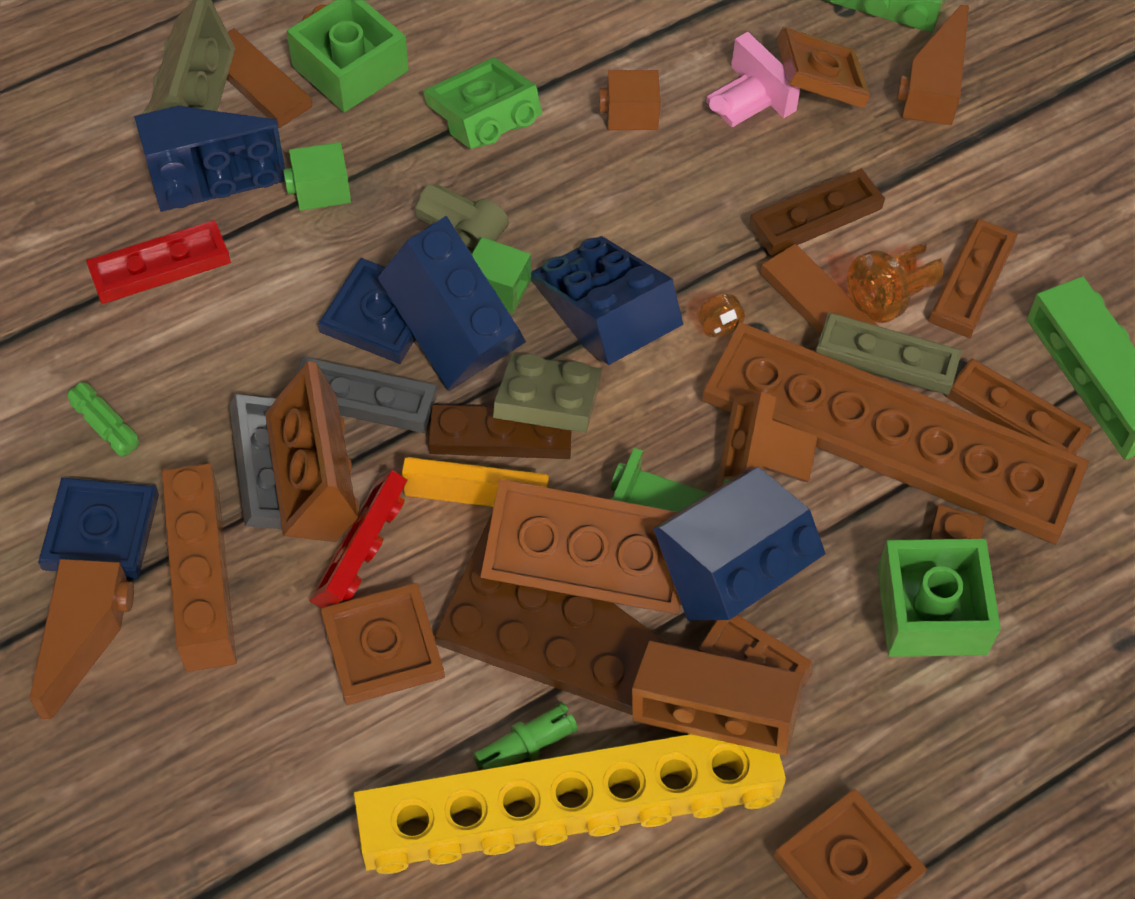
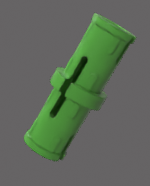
[472,702,578,770]

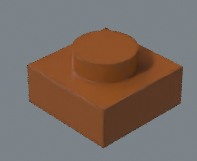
[929,505,986,540]

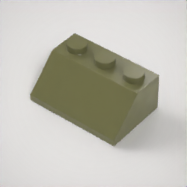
[143,0,236,114]

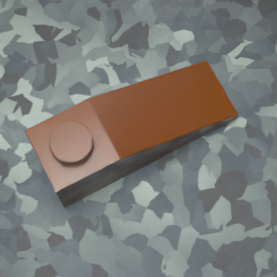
[897,5,969,125]
[29,559,134,719]

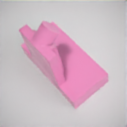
[706,32,801,127]

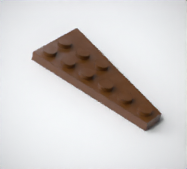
[435,513,689,735]

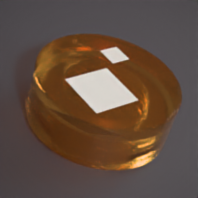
[697,294,745,337]

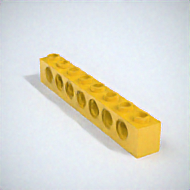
[354,734,786,874]

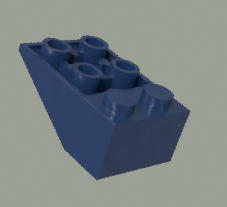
[134,106,286,212]
[531,236,684,365]

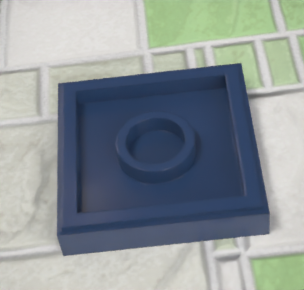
[318,257,416,364]
[38,477,159,579]

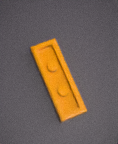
[402,457,549,507]

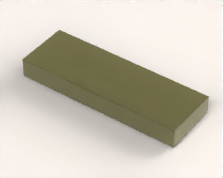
[816,312,962,395]

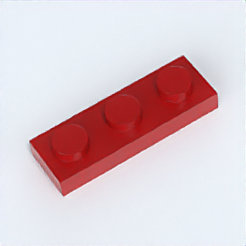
[86,220,231,305]
[309,470,408,608]

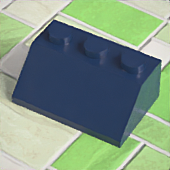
[378,216,526,391]
[653,467,826,620]

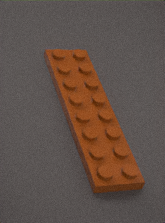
[702,322,1090,545]

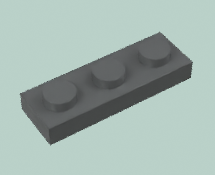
[295,357,437,433]
[229,394,282,529]

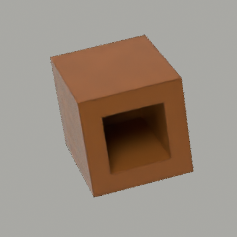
[599,70,661,131]

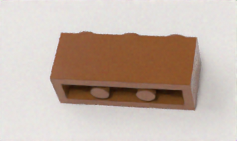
[632,641,803,756]

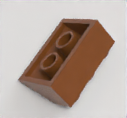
[265,361,359,542]

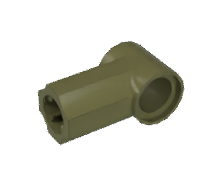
[415,183,509,252]

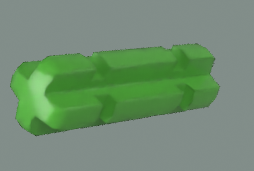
[67,382,140,457]

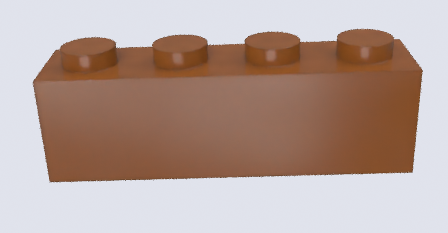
[162,463,237,672]

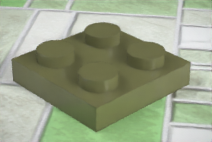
[493,354,602,433]

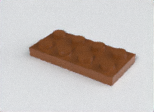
[480,479,681,615]

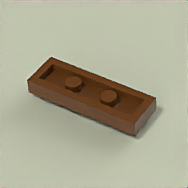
[749,168,885,256]
[429,405,571,459]

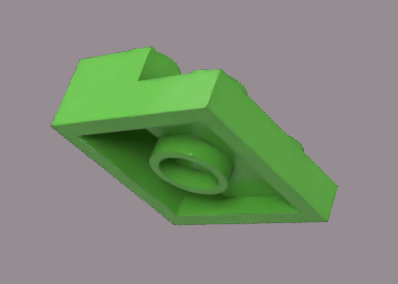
[423,57,542,149]

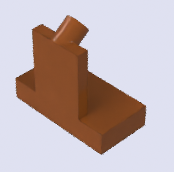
[716,392,818,488]

